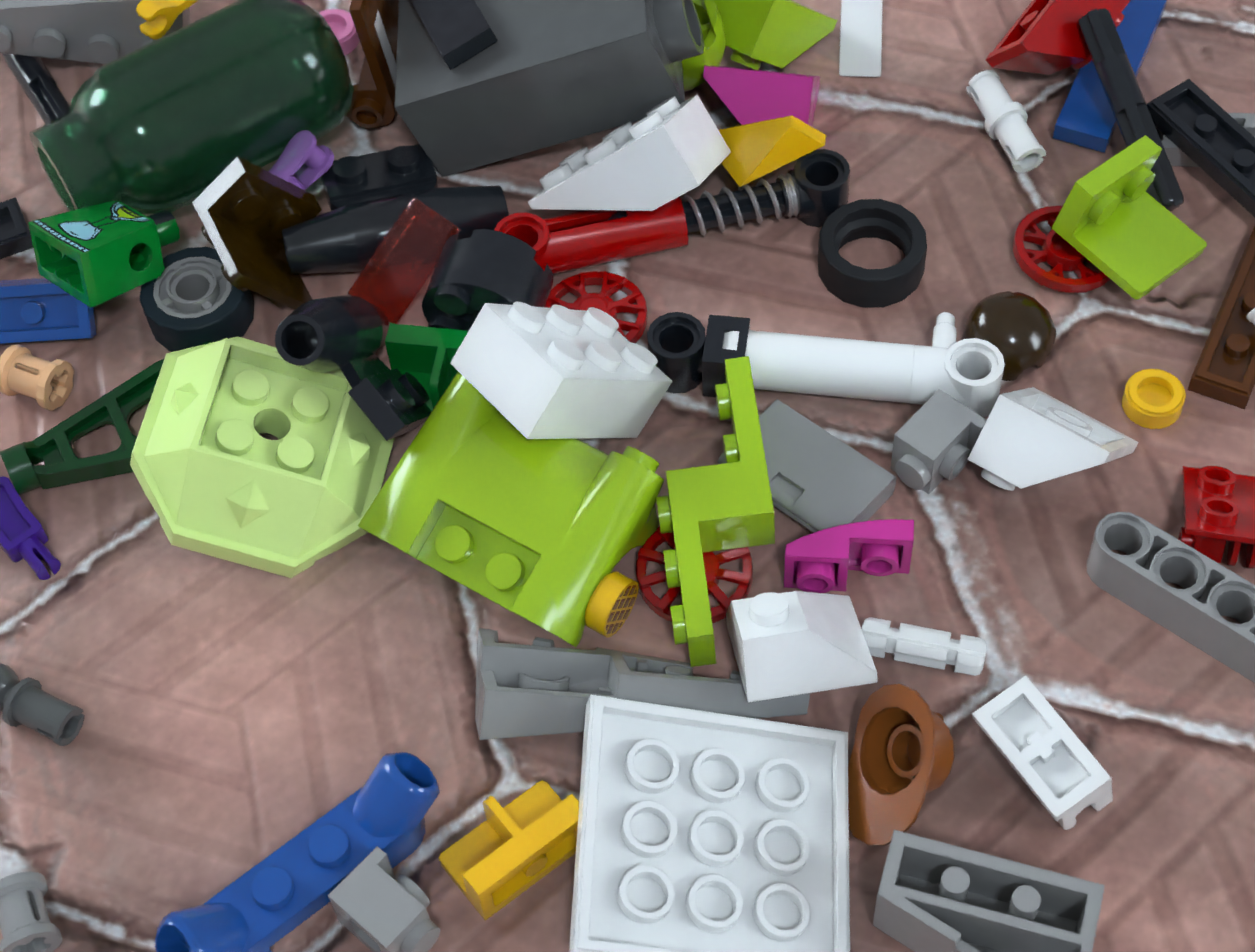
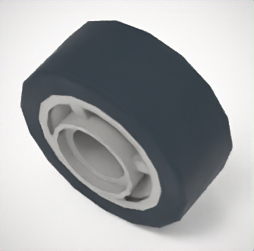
[139,247,254,352]

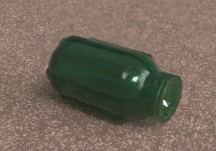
[30,0,354,214]

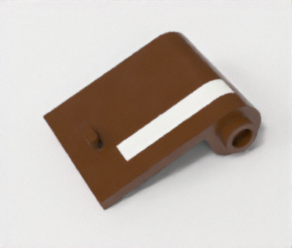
[342,0,399,129]

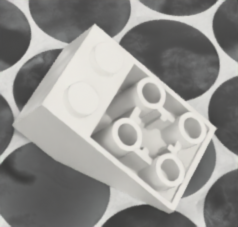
[528,95,731,211]

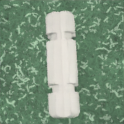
[862,617,987,676]

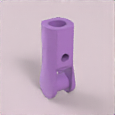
[268,130,334,190]

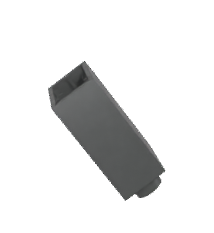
[395,0,704,177]

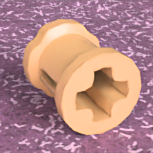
[0,344,74,411]

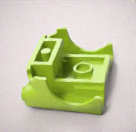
[358,372,664,648]

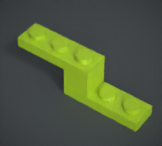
[656,356,775,667]

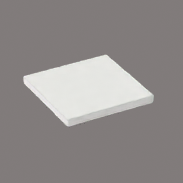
[569,695,850,952]

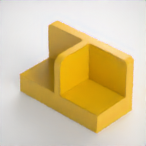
[439,781,579,921]

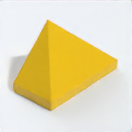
[719,115,826,187]

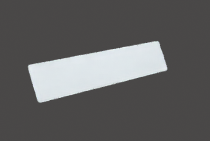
[839,0,882,77]

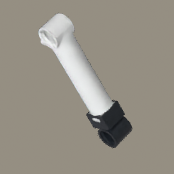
[647,312,1005,418]

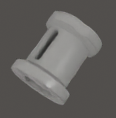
[0,872,63,952]

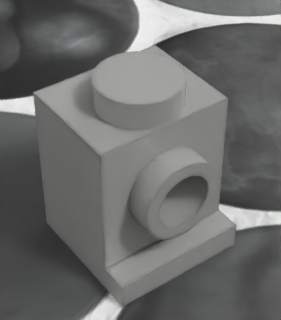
[890,389,987,494]
[328,846,440,952]

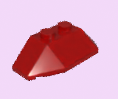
[985,0,1130,75]

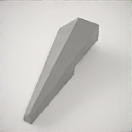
[475,628,810,740]

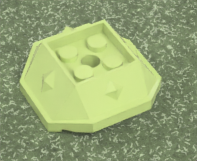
[130,336,395,578]

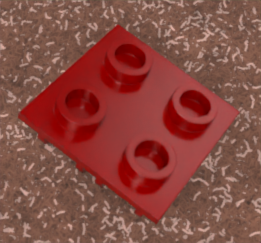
[1178,466,1255,569]

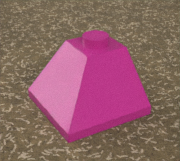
[703,66,821,127]

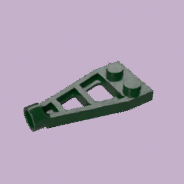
[0,341,212,495]

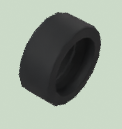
[818,199,927,308]

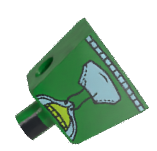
[28,201,180,308]

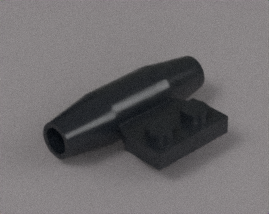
[281,144,509,274]
[275,295,432,441]

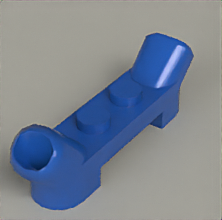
[155,752,440,952]

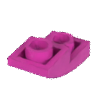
[784,519,914,593]

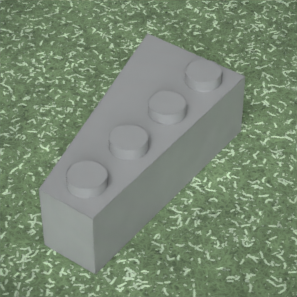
[0,0,190,72]

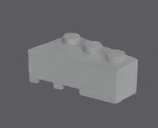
[873,830,1105,952]

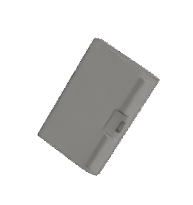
[718,399,896,533]

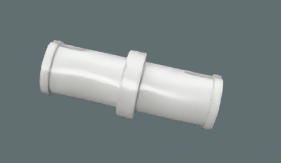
[966,70,1046,173]

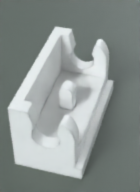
[972,675,1113,830]

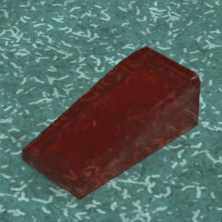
[347,197,461,324]

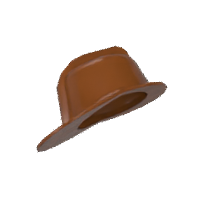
[848,684,955,846]

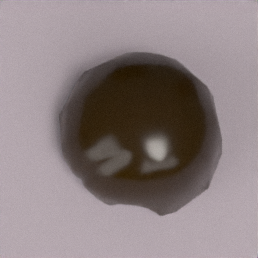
[961,291,1057,381]

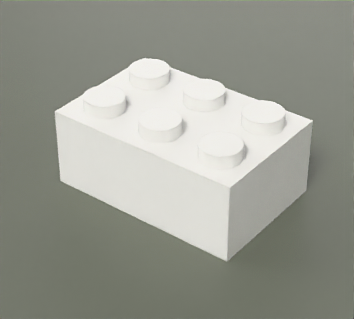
[450,302,673,439]

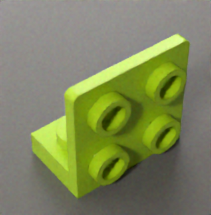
[1052,135,1207,300]

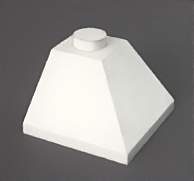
[967,387,1139,491]
[726,591,878,703]

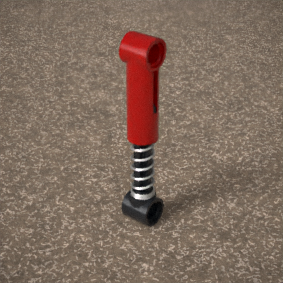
[494,149,850,274]

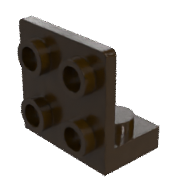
[192,156,322,309]

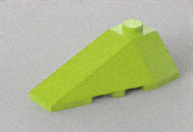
[713,0,838,70]

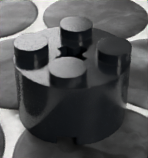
[422,229,553,331]

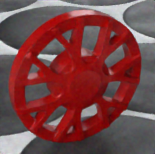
[1013,206,1110,293]
[545,271,647,343]

